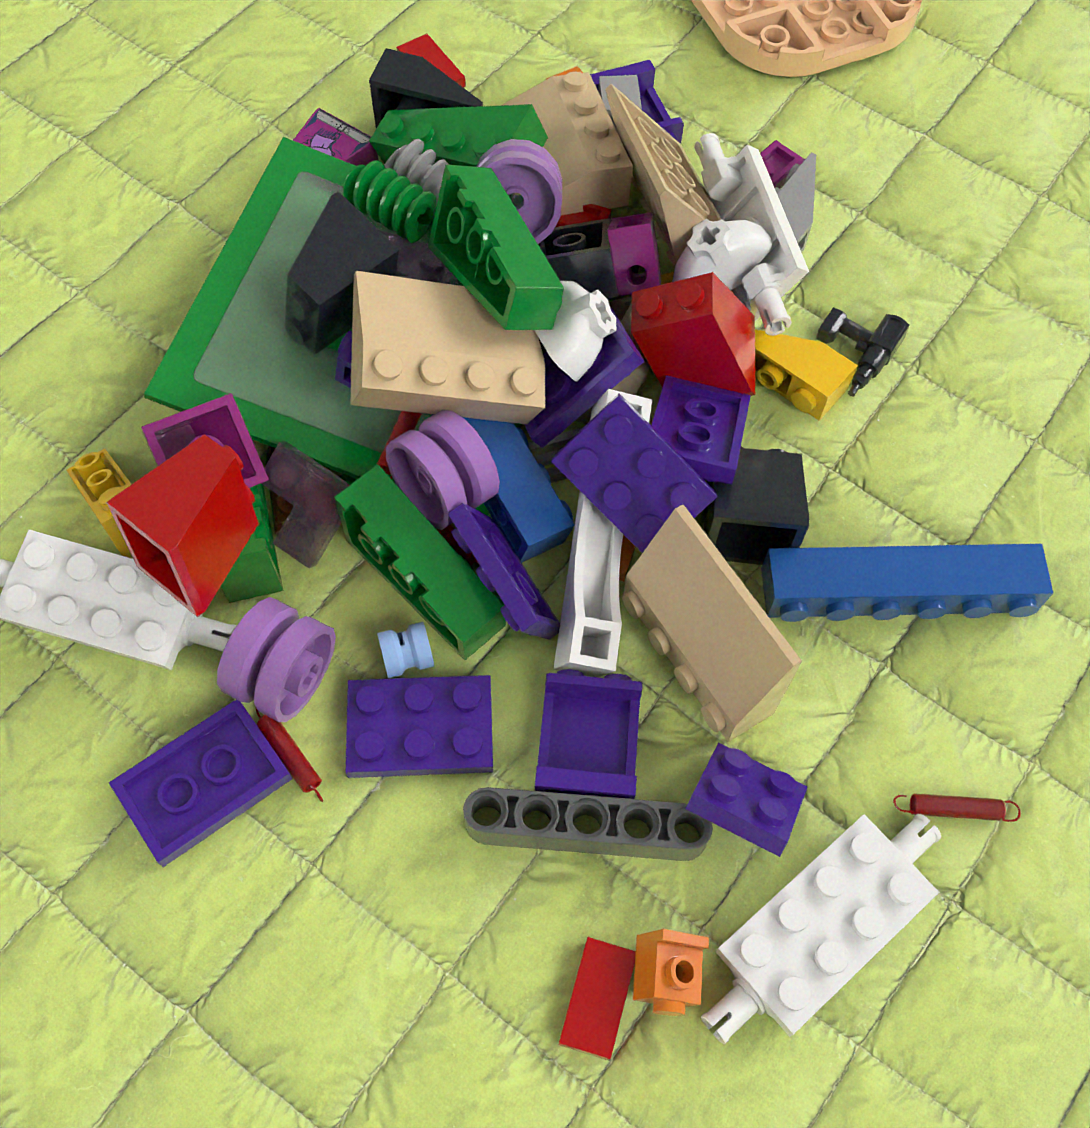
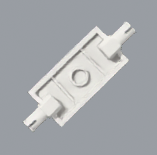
[694,133,809,336]
[0,530,237,670]
[701,814,941,1044]

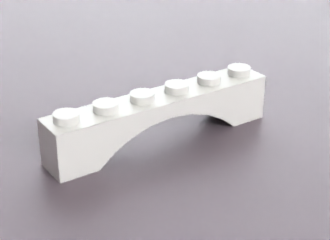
[554,389,652,677]

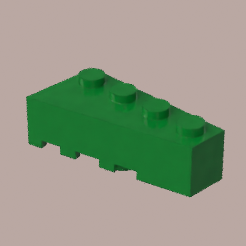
[369,104,548,167]
[428,165,564,330]
[220,439,284,603]
[334,464,506,660]

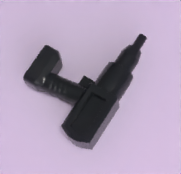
[816,307,909,397]

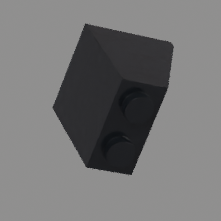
[285,191,400,355]

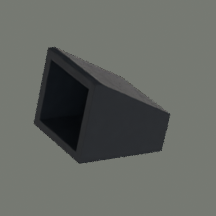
[704,446,809,565]

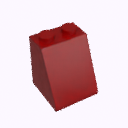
[631,272,756,396]
[106,434,259,617]

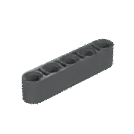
[463,787,713,861]

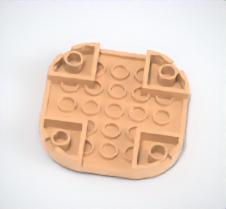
[691,0,922,77]

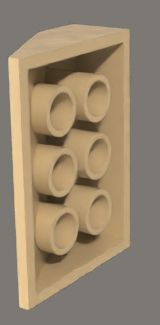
[503,72,633,215]
[605,84,721,266]
[350,271,545,424]
[622,505,802,742]

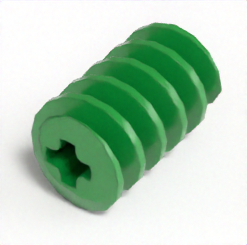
[343,160,436,244]

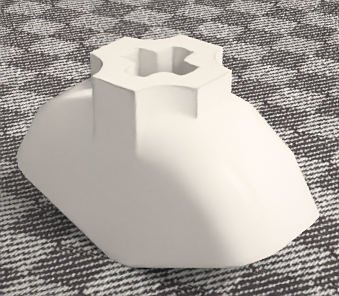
[672,218,772,290]
[535,281,616,381]

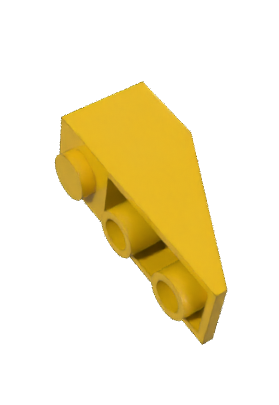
[755,329,858,421]
[66,448,133,559]

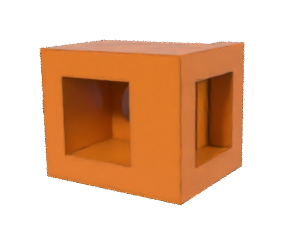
[633,929,709,1016]

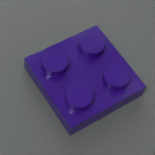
[686,742,807,857]

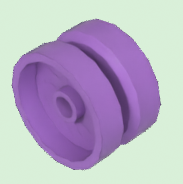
[476,139,563,244]
[386,410,500,530]
[217,597,336,722]

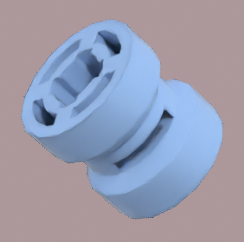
[377,622,434,678]

